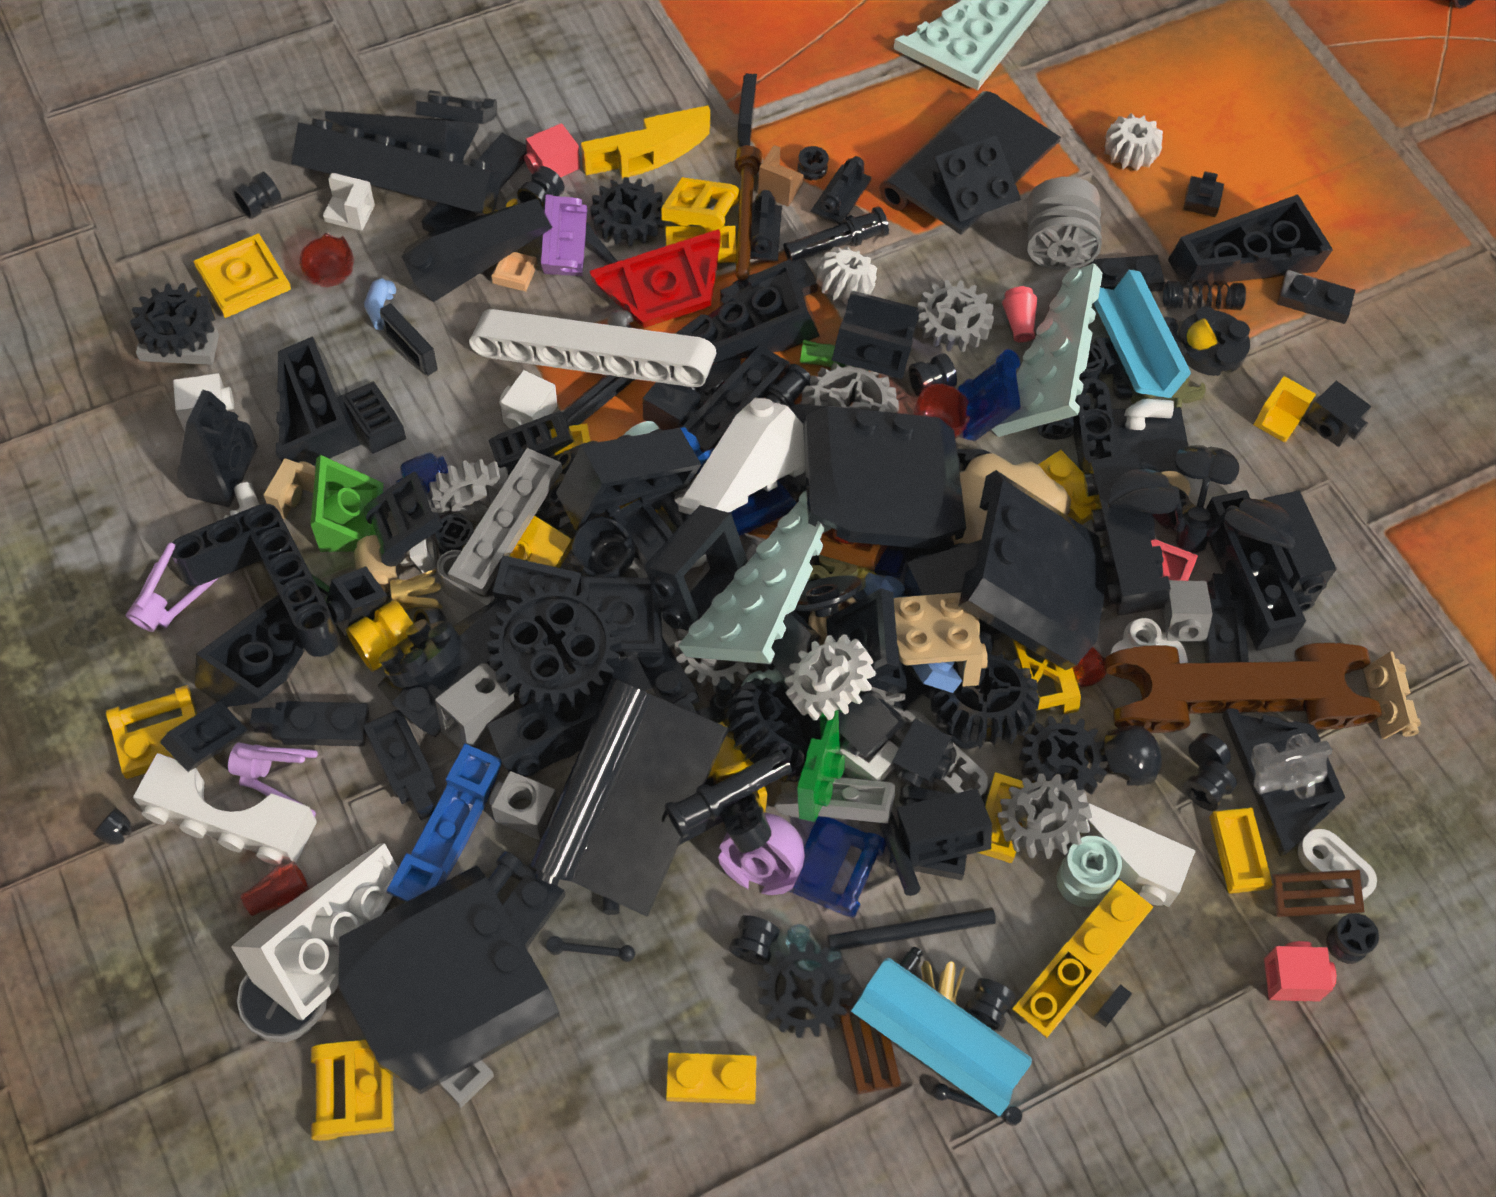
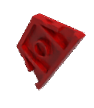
[590,229,721,328]

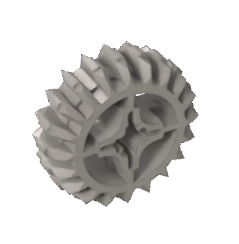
[800,362,899,413]

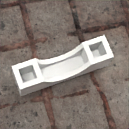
[133,753,317,866]

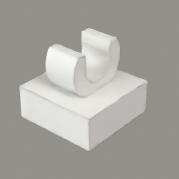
[401,535,438,573]

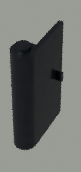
[879,91,1061,235]
[530,678,729,916]

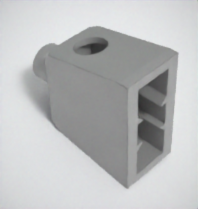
[435,663,515,750]

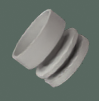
[1027,177,1102,270]

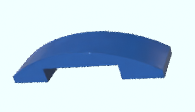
[386,744,502,902]

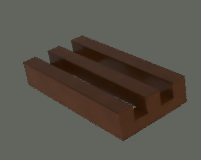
[1272,869,1365,917]
[838,1002,901,1095]

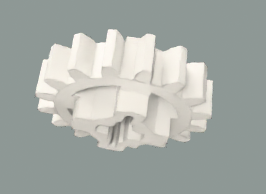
[785,634,876,720]

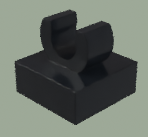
[1183,171,1224,217]

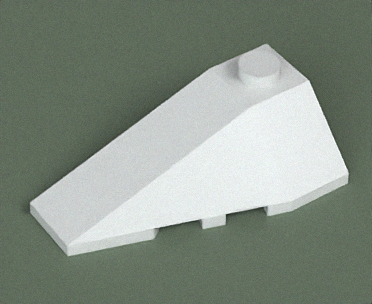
[678,398,805,515]
[231,843,398,1020]

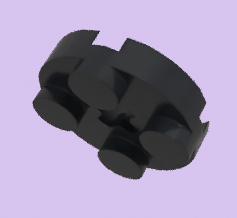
[1178,306,1250,376]
[379,620,461,688]

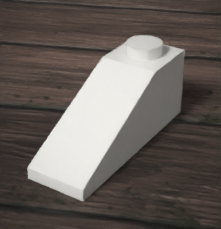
[1079,803,1196,907]

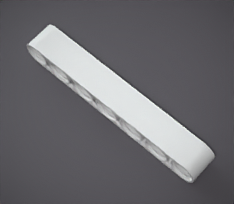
[469,309,716,387]

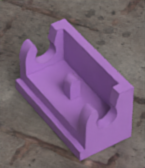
[541,195,587,276]

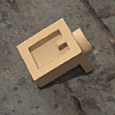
[264,458,315,519]

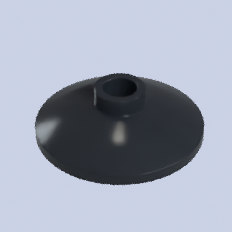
[795,575,862,617]

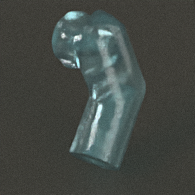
[785,924,841,973]

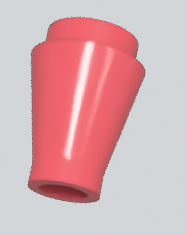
[1002,286,1037,342]

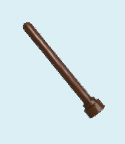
[734,145,762,281]

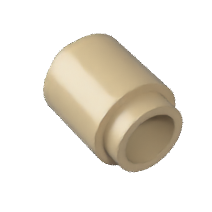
[354,535,397,593]

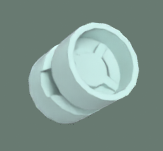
[1056,836,1122,907]

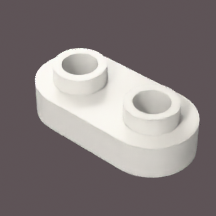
[1298,829,1377,903]

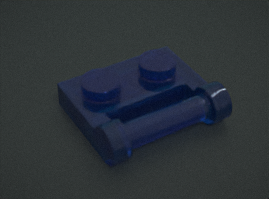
[958,349,1021,441]
[789,816,887,918]

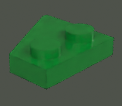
[797,710,845,822]

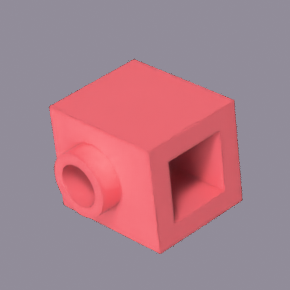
[524,123,580,177]
[1264,941,1336,1002]

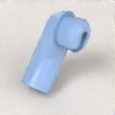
[364,278,396,330]

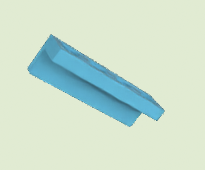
[1094,270,1191,398]
[851,958,1032,1117]

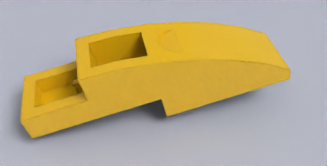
[581,105,710,179]
[1012,879,1153,1039]

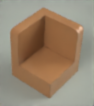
[758,145,804,207]

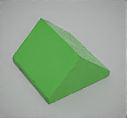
[311,455,384,552]

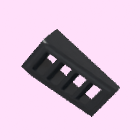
[341,381,406,454]
[488,410,575,475]

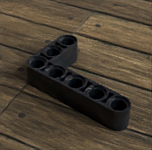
[171,504,340,657]

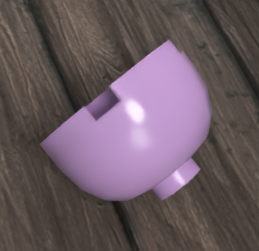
[718,813,805,895]

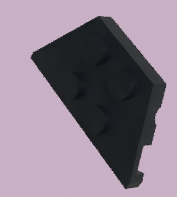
[1222,708,1346,856]

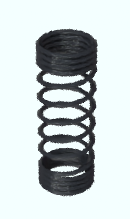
[1163,280,1246,311]

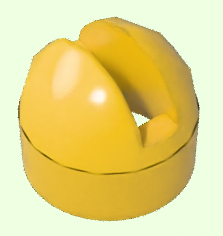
[1187,318,1217,350]

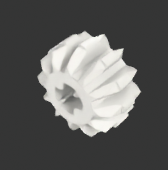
[1105,113,1163,172]
[816,246,877,305]

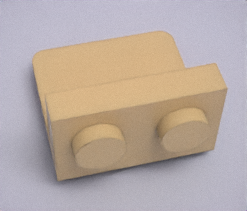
[894,593,987,686]

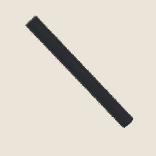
[827,907,996,952]

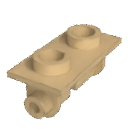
[1363,651,1421,739]

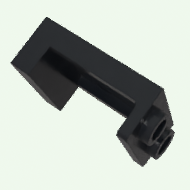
[831,291,920,379]

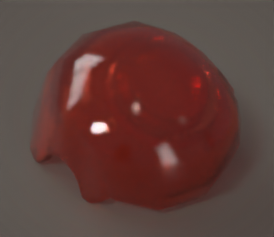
[299,233,355,288]
[914,383,970,439]

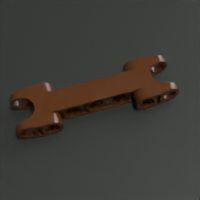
[1105,643,1382,733]

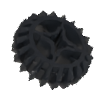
[929,647,1040,749]
[722,677,821,782]

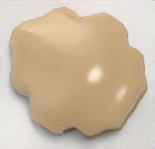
[952,453,1071,545]

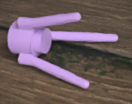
[125,542,218,632]
[228,742,318,817]

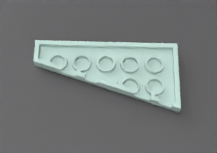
[894,0,1049,90]
[989,263,1103,437]
[678,491,831,664]

